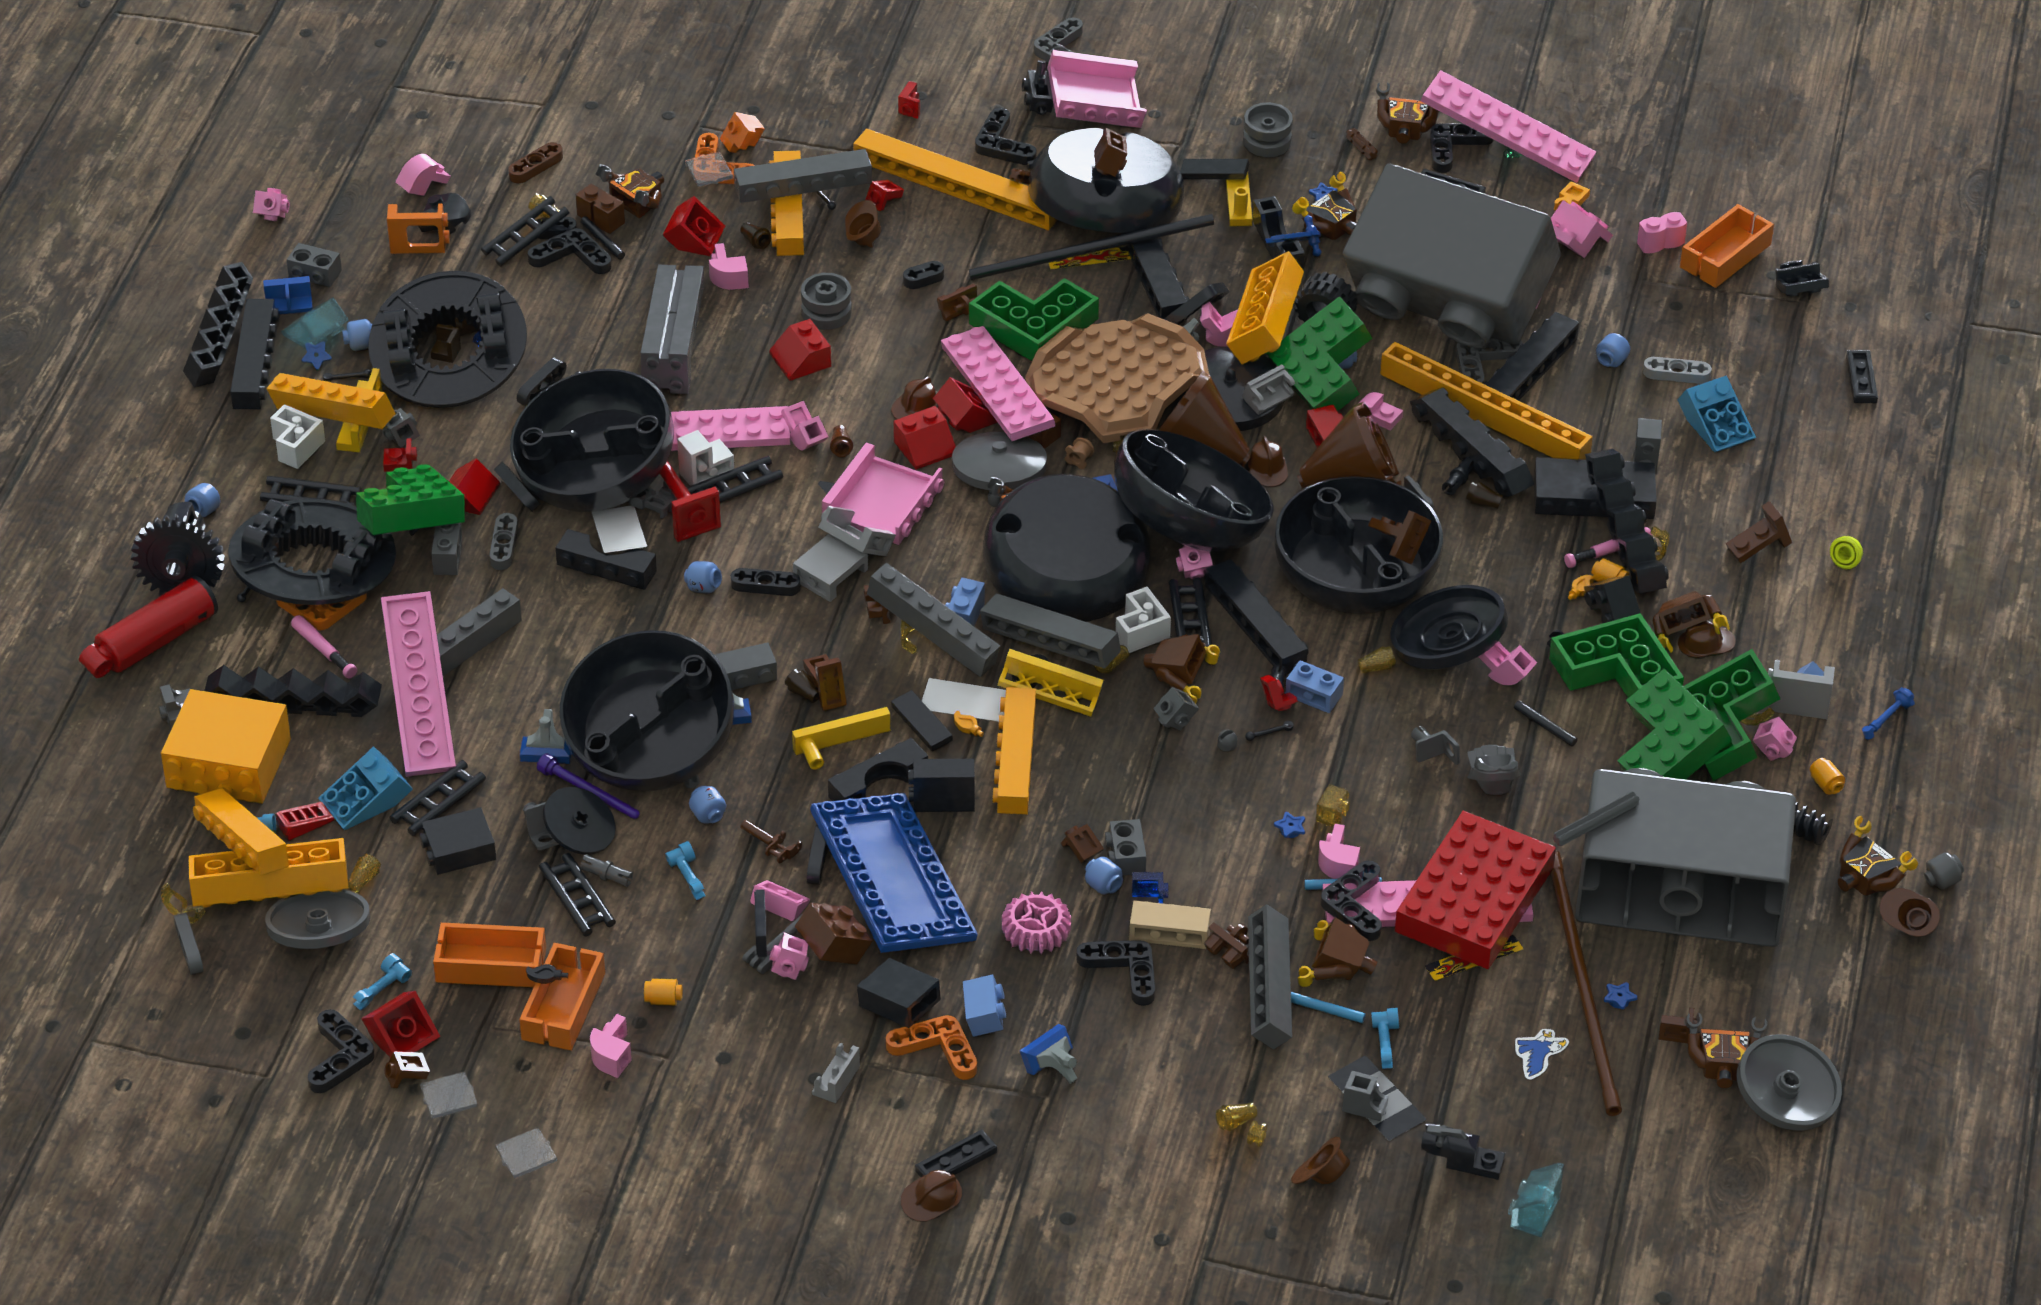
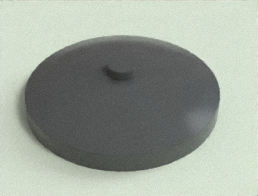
[952,431,1047,490]
[265,889,370,949]
[1737,1034,1842,1131]

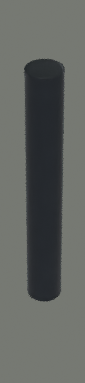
[580,216,625,260]
[1514,700,1578,746]

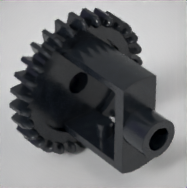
[131,502,225,596]

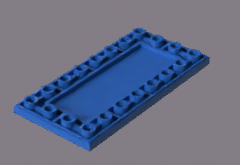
[810,793,978,953]

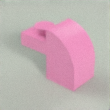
[396,154,451,196]
[709,243,749,290]
[1200,302,1238,347]
[1359,392,1403,431]
[781,401,829,450]
[1478,641,1537,685]
[1318,824,1360,879]
[590,1014,631,1078]

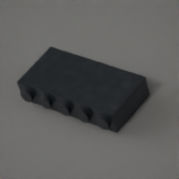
[1534,458,1657,519]

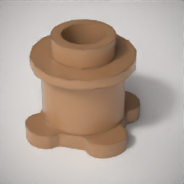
[1065,437,1094,469]

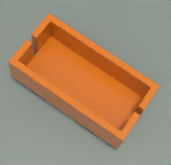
[1680,204,1774,288]
[433,923,546,987]
[519,943,605,1051]

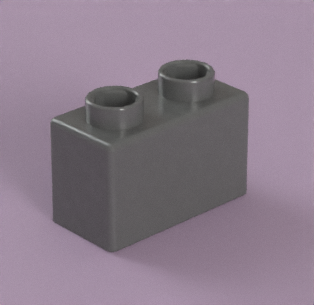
[1343,163,1561,348]
[1575,768,1796,947]

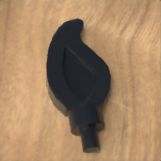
[526,964,569,984]

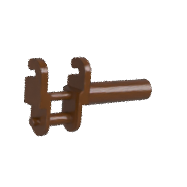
[741,820,803,863]

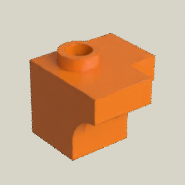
[720,112,765,153]

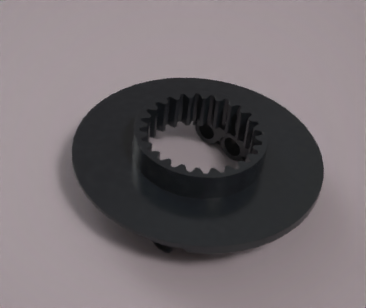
[368,271,527,408]
[228,499,396,605]

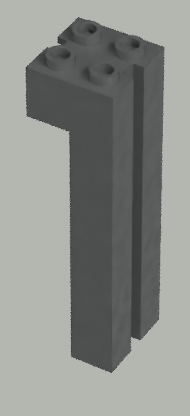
[641,264,704,394]

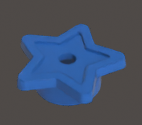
[1309,183,1337,201]
[301,341,332,370]
[1274,812,1305,838]
[1604,982,1637,1009]

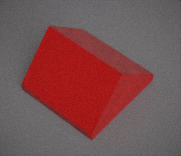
[449,458,500,515]

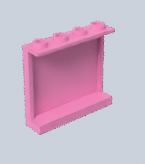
[1047,50,1147,128]
[822,443,944,545]

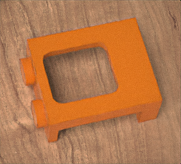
[387,204,450,254]

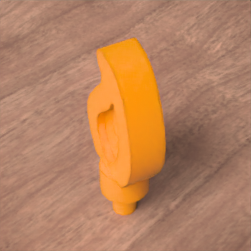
[1568,575,1594,600]
[954,711,984,737]

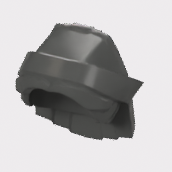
[1467,745,1521,795]

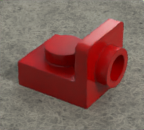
[898,81,920,119]
[865,180,904,211]
[383,438,417,472]
[1260,675,1298,711]

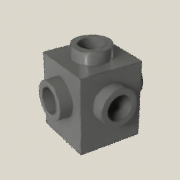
[382,408,420,448]
[1153,687,1199,731]

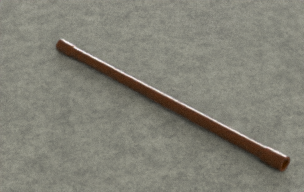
[1550,850,1622,1116]

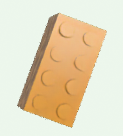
[161,689,291,804]

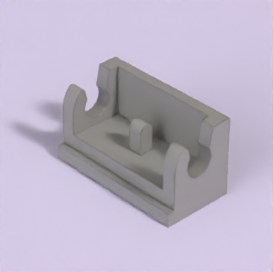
[1242,365,1295,415]
[812,1043,860,1103]

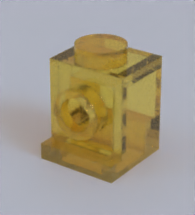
[1316,784,1350,827]

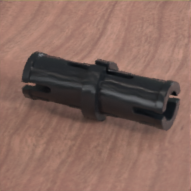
[1442,457,1474,495]

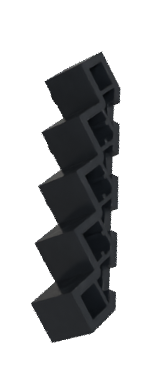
[183,262,253,388]
[1410,388,1535,498]
[1585,449,1669,594]
[204,665,382,717]

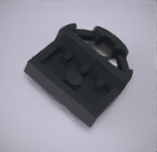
[418,193,471,234]
[1775,260,1829,296]

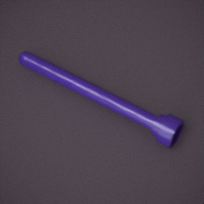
[537,753,640,819]

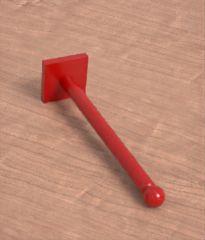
[660,461,721,542]

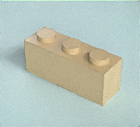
[1129,901,1211,949]

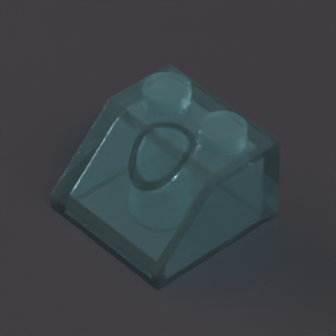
[280,297,349,349]
[1508,1163,1564,1237]

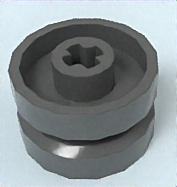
[1243,102,1293,157]
[801,272,852,330]

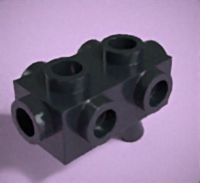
[1022,60,1054,115]

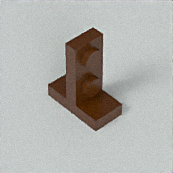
[1726,501,1792,564]
[1368,510,1431,565]
[803,654,847,711]

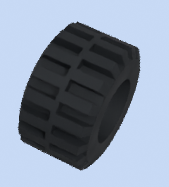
[1294,272,1358,323]

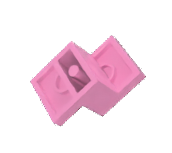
[1551,200,1613,258]

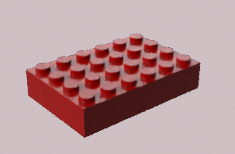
[1394,811,1556,970]

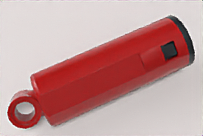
[79,576,218,678]

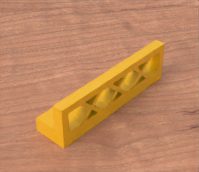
[336,368,382,452]
[997,649,1104,717]

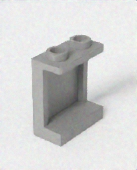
[819,506,896,556]
[793,534,868,602]
[1767,660,1835,719]

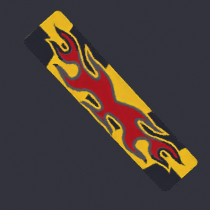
[1049,247,1131,269]
[1425,935,1523,980]

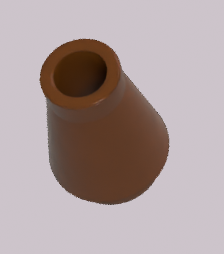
[830,425,853,457]

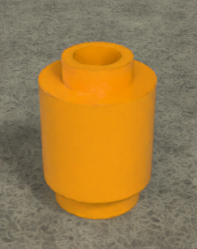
[1591,558,1629,582]
[1810,758,1845,795]
[644,979,683,1006]

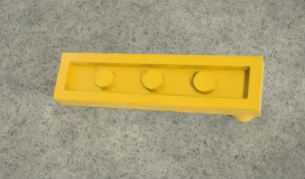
[1225,172,1252,226]
[792,707,891,770]

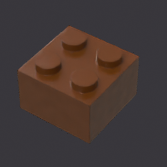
[795,903,873,965]

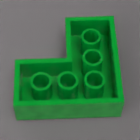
[969,278,1099,361]
[1266,296,1373,411]
[356,464,465,535]
[1549,613,1684,698]
[1683,649,1780,781]
[1617,669,1732,779]

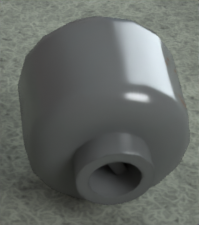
[1924,852,1964,890]

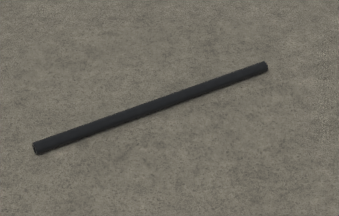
[968,214,1214,280]

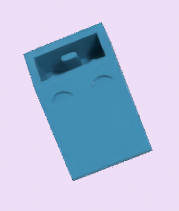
[1677,375,1756,452]
[318,746,413,830]

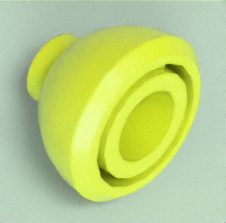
[1830,536,1863,569]

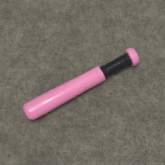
[1564,527,1652,568]
[291,615,357,678]

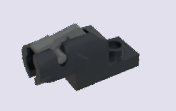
[1421,1122,1505,1180]

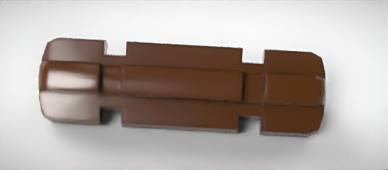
[1346,128,1378,160]
[1009,168,1030,184]

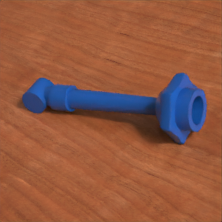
[1862,687,1915,739]

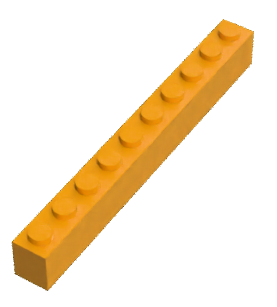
[853,128,1057,230]
[1380,342,1593,460]

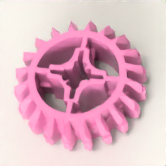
[1002,891,1071,954]

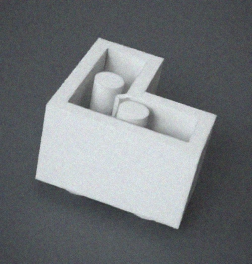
[270,404,325,469]
[677,430,734,486]
[1116,587,1171,654]

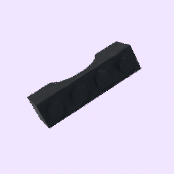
[1252,196,1304,270]
[555,529,657,590]
[828,738,928,801]

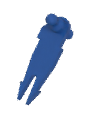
[1265,215,1321,257]

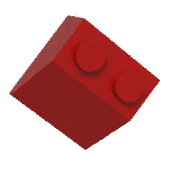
[663,196,725,256]
[769,319,831,381]
[933,377,997,433]
[893,406,956,470]
[361,991,440,1058]

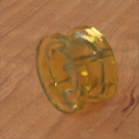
[1247,1120,1267,1147]

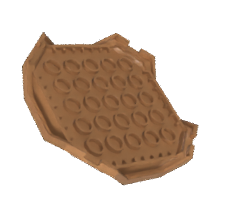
[1025,313,1209,443]

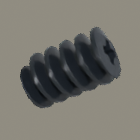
[1794,801,1833,845]

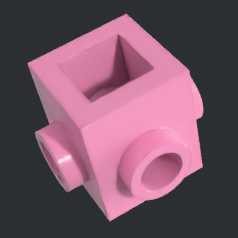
[253,188,290,221]
[1176,545,1213,579]
[1753,717,1797,761]
[769,933,809,980]

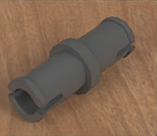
[580,854,633,887]

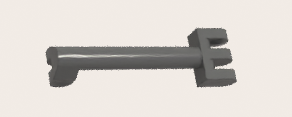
[742,915,802,974]

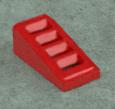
[275,802,334,841]

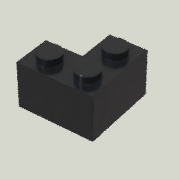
[1584,576,1640,623]

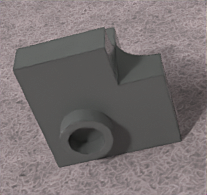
[159,684,191,732]
[1342,1071,1389,1121]

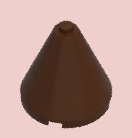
[1158,371,1251,467]
[1297,402,1402,488]

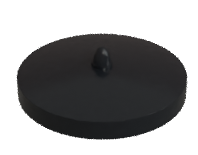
[1175,347,1285,431]
[1390,585,1508,669]

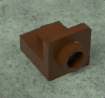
[1061,824,1104,863]
[1658,1007,1698,1044]
[384,1052,430,1088]

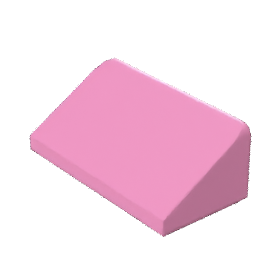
[750,880,810,921]

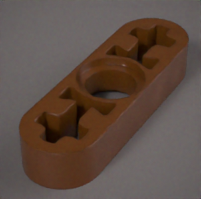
[508,142,563,184]

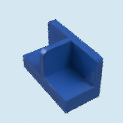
[263,276,313,314]

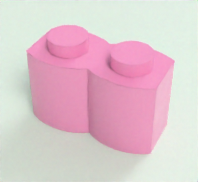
[1637,212,1687,253]

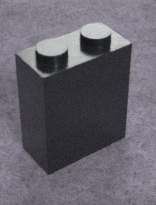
[908,759,975,812]
[419,807,496,875]
[857,958,941,1028]

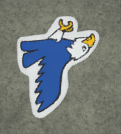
[1515,1029,1569,1079]

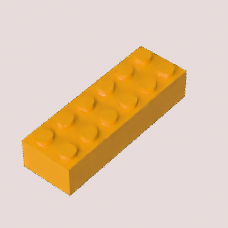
[1226,251,1304,364]
[189,838,349,907]

